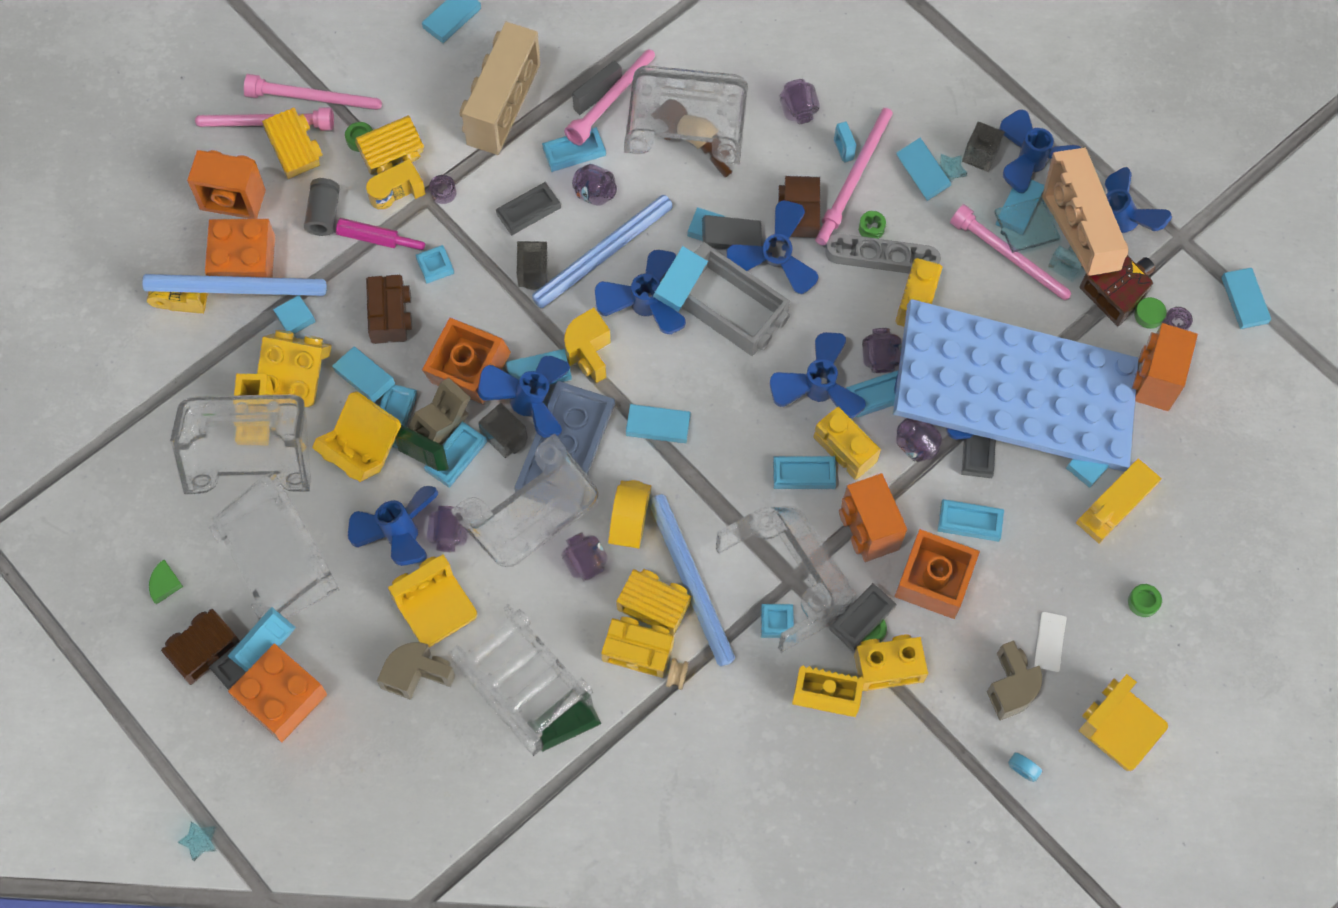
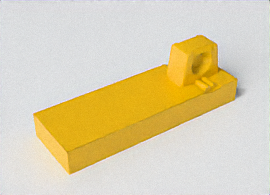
[1076,458,1162,544]

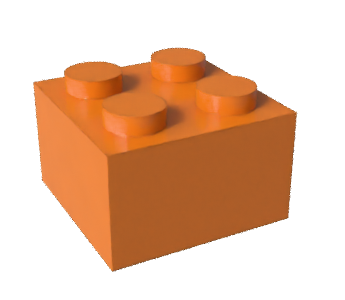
[187,150,266,219]
[205,219,275,278]
[422,318,511,405]
[1132,323,1198,411]
[839,473,907,562]
[894,529,980,619]
[228,643,327,743]

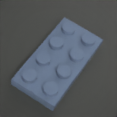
[514,381,615,511]

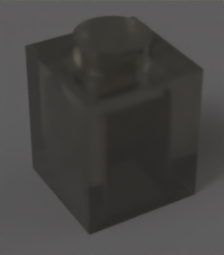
[962,121,1005,172]
[516,241,548,290]
[478,403,528,458]

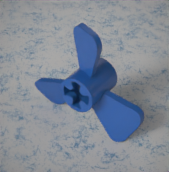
[999,109,1082,193]
[1105,167,1172,233]
[727,200,818,294]
[595,250,686,334]
[769,332,866,418]
[477,356,570,438]
[348,486,438,566]

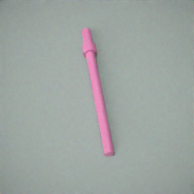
[815,108,893,245]

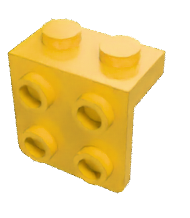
[257,330,332,407]
[312,391,401,482]
[388,554,477,648]
[1078,674,1168,771]

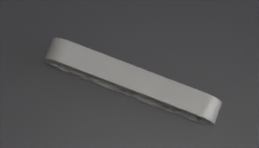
[825,234,941,274]

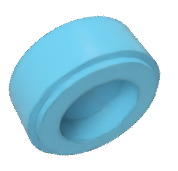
[1008,752,1043,782]

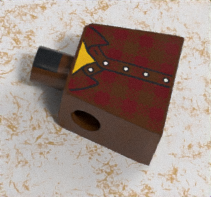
[1079,255,1155,327]

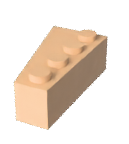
[1042,147,1128,276]

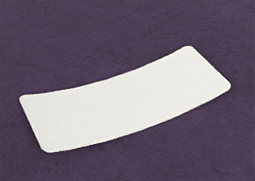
[1035,612,1067,672]

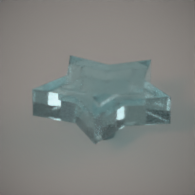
[939,154,967,183]
[178,822,216,861]

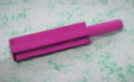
[336,218,425,250]

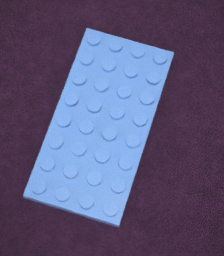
[893,299,1138,472]

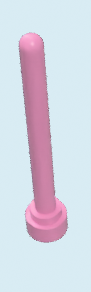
[564,49,655,146]
[244,74,382,110]
[195,107,334,131]
[950,204,1071,300]

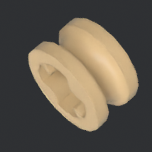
[666,658,689,690]

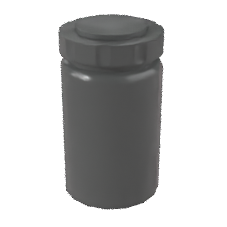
[304,178,340,236]

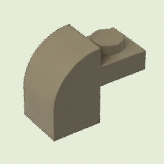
[408,378,471,444]
[986,640,1042,721]
[377,642,455,700]

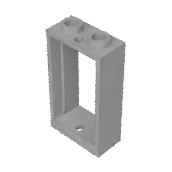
[682,242,790,356]

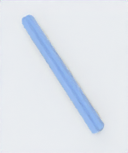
[532,195,672,308]
[142,274,327,296]
[649,494,735,666]

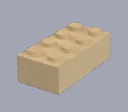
[460,21,541,155]

